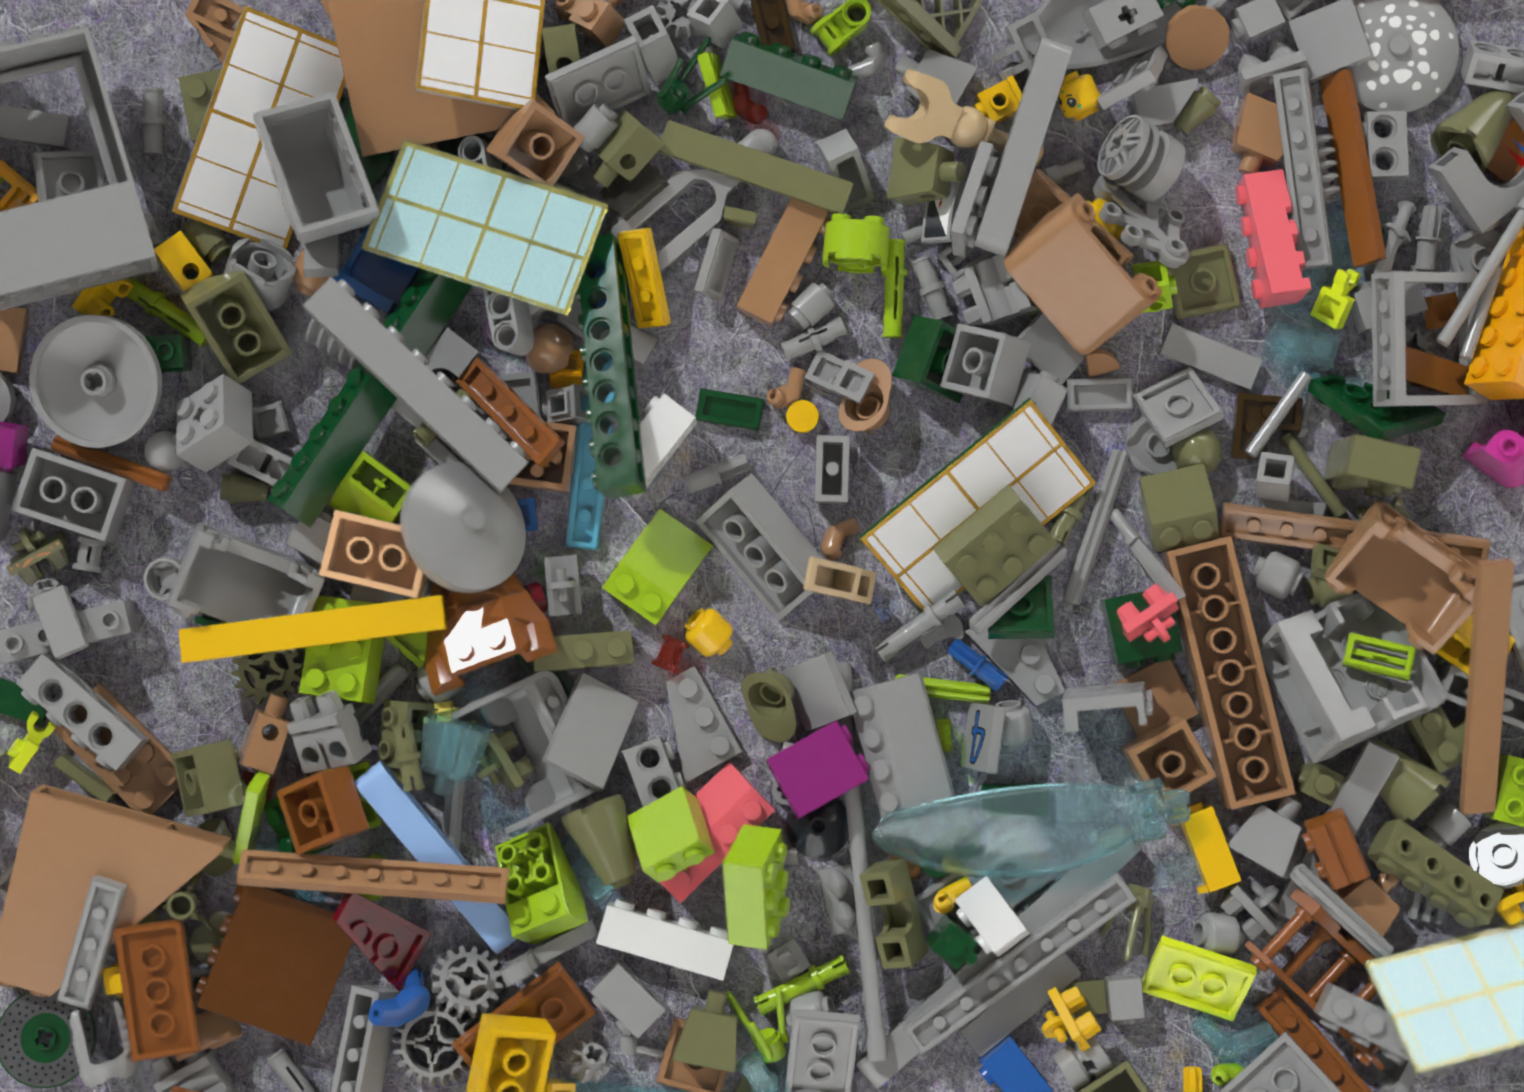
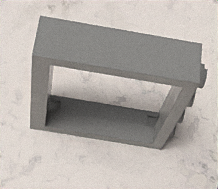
[1371,271,1488,407]

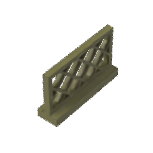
[877,0,984,58]

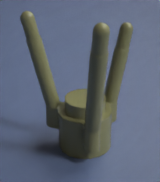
[1099,883,1154,961]

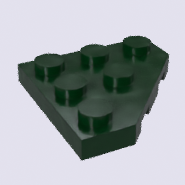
[1307,374,1446,441]

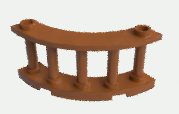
[1244,887,1386,1071]

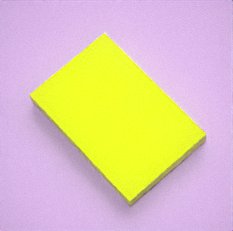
[1141,935,1257,1022]

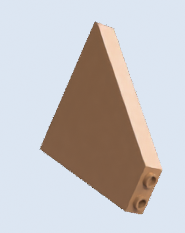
[327,0,557,157]
[0,784,232,997]

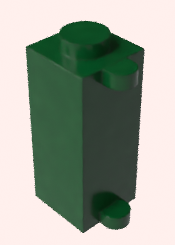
[926,914,978,970]

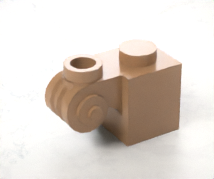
[554,0,624,48]

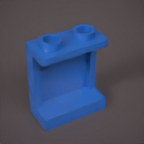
[333,218,420,315]

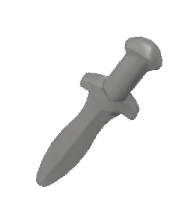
[1374,200,1416,282]

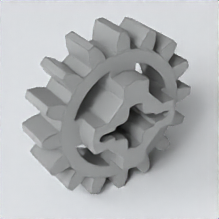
[431,945,503,1018]

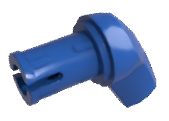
[368,968,431,1027]

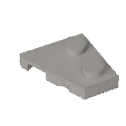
[1097,44,1168,110]

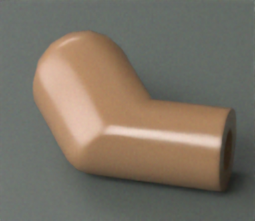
[785,0,823,25]

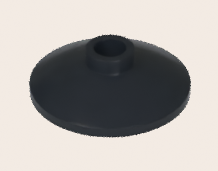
[786,798,849,858]

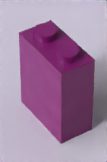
[765,720,870,820]

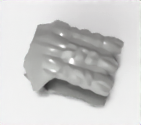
[70,1000,140,1088]

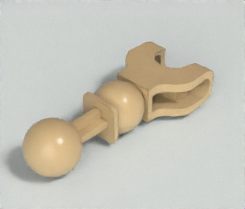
[884,68,1044,167]

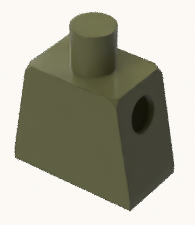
[542,24,582,73]
[592,108,665,188]
[887,137,966,206]
[673,990,737,1073]

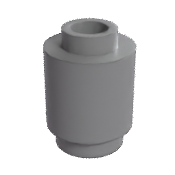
[574,103,619,153]
[786,282,835,331]
[1422,802,1472,849]

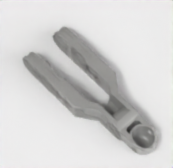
[607,128,777,276]

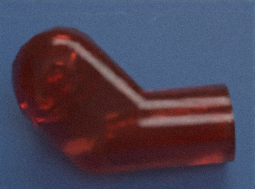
[733,82,768,125]

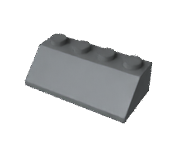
[696,473,823,621]
[849,672,956,820]

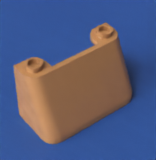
[1004,193,1162,355]
[1325,500,1477,655]

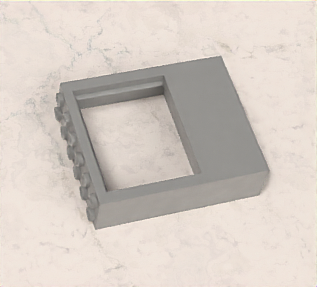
[0,26,159,311]

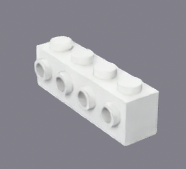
[596,899,733,981]

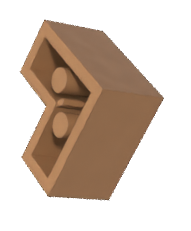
[508,422,579,493]

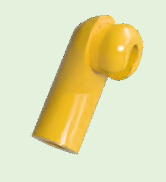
[933,876,972,914]

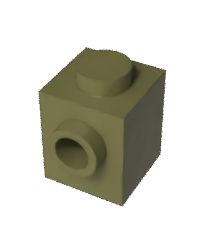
[1294,760,1346,806]

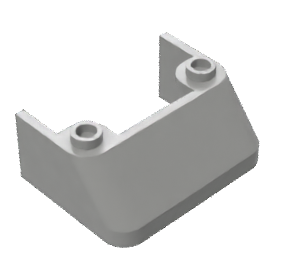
[451,671,598,834]

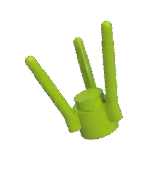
[726,987,790,1063]

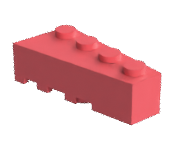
[1235,169,1311,309]

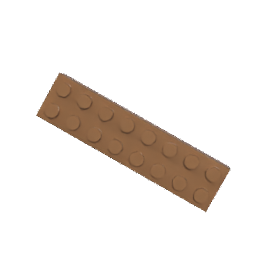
[1161,536,1296,810]

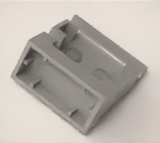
[1258,593,1450,764]

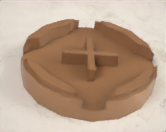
[1164,5,1230,70]

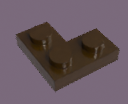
[1230,393,1303,461]

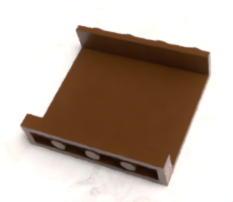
[194,885,353,1046]

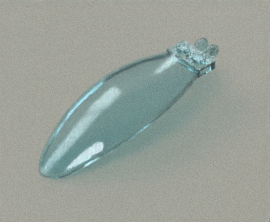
[872,778,1190,879]

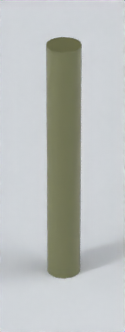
[1279,431,1347,518]

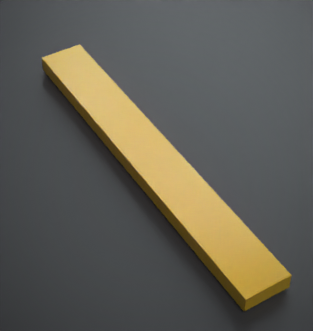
[178,595,447,663]

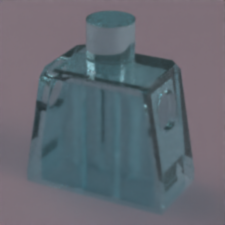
[420,713,493,796]

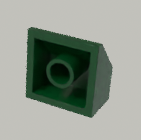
[892,315,963,403]

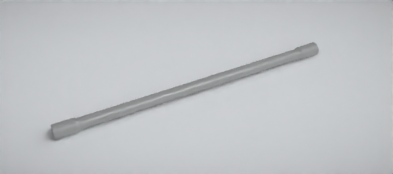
[837,662,888,1062]

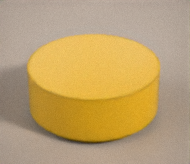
[786,400,819,433]

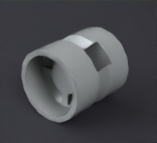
[143,557,183,600]
[1052,1036,1114,1092]

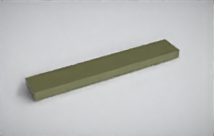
[658,120,854,214]

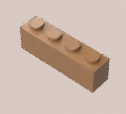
[737,199,831,328]

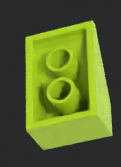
[602,509,713,626]

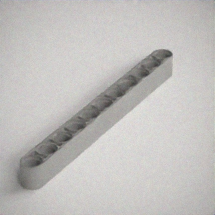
[855,822,1141,1089]

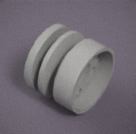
[1097,114,1186,202]

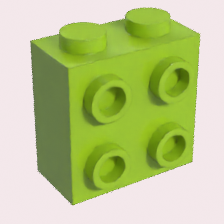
[1483,754,1524,827]
[626,786,715,883]

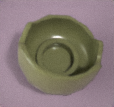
[1173,427,1223,474]

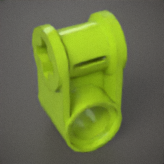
[810,0,871,57]

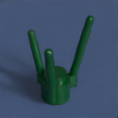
[657,37,727,115]

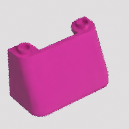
[1461,427,1524,488]

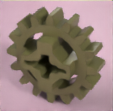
[231,650,304,704]

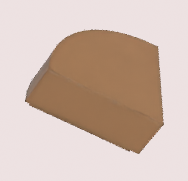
[1084,347,1120,378]

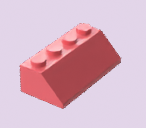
[636,761,775,903]

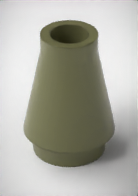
[1173,86,1221,135]
[220,472,269,504]

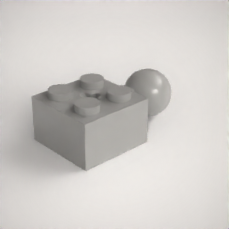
[144,374,253,473]

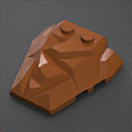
[425,572,558,696]

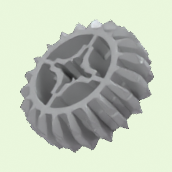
[391,1000,475,1087]

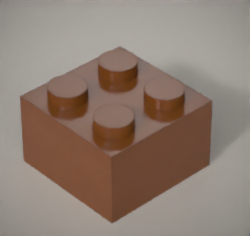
[276,765,369,855]

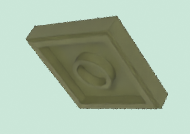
[1167,243,1242,321]

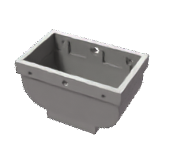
[253,91,379,245]

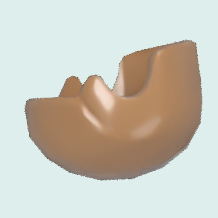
[525,324,574,373]

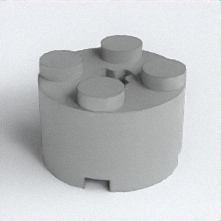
[224,238,296,311]

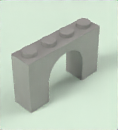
[1428,91,1524,233]

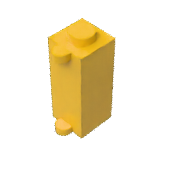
[1170,801,1241,894]

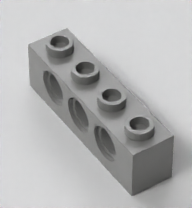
[0,600,141,663]
[16,653,150,771]

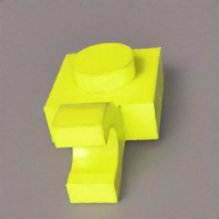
[1310,268,1361,329]
[7,711,56,774]

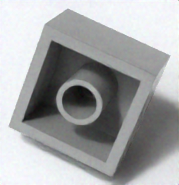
[940,323,1031,406]

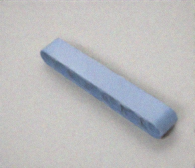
[354,760,516,954]

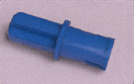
[947,639,1009,692]

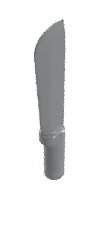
[1109,508,1186,600]

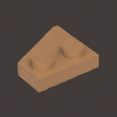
[185,0,243,65]

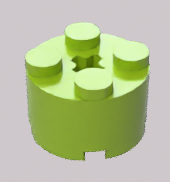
[822,213,891,274]

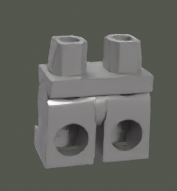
[952,247,1039,327]
[286,690,372,774]
[151,1049,237,1092]

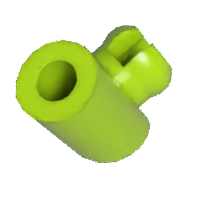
[1210,1063,1244,1086]

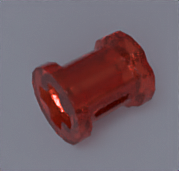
[651,633,690,674]

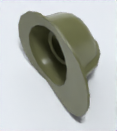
[741,667,797,742]

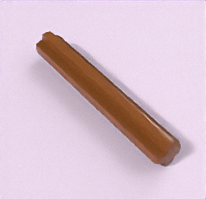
[51,435,172,492]

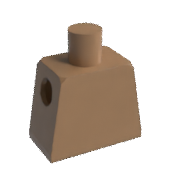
[1231,92,1283,175]
[239,693,290,775]
[1330,872,1400,952]

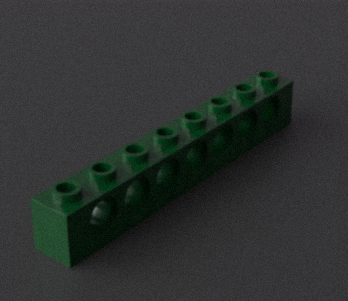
[576,233,646,499]

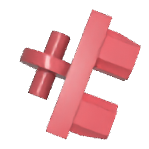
[1117,584,1179,643]

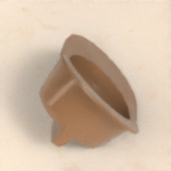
[838,358,892,434]

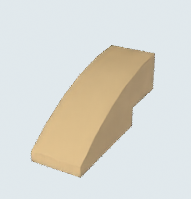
[803,556,877,604]

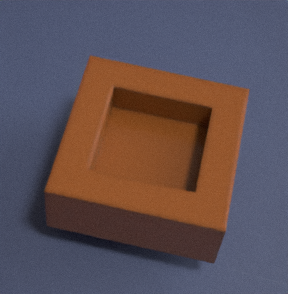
[1424,292,1458,330]

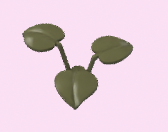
[137,818,236,966]

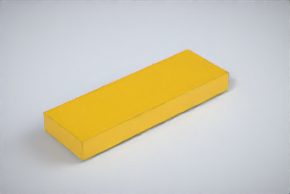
[617,227,671,329]

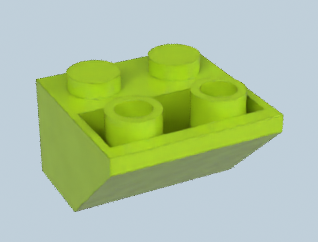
[329,450,411,524]

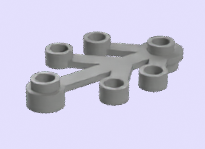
[1093,175,1190,268]

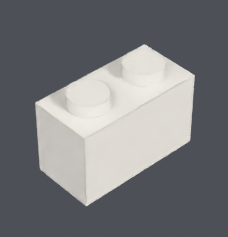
[955,876,1030,957]

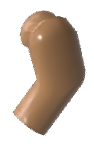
[767,367,806,408]
[821,517,860,561]

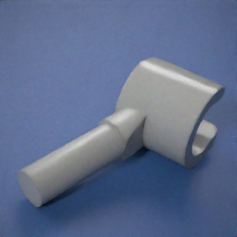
[619,1034,664,1058]

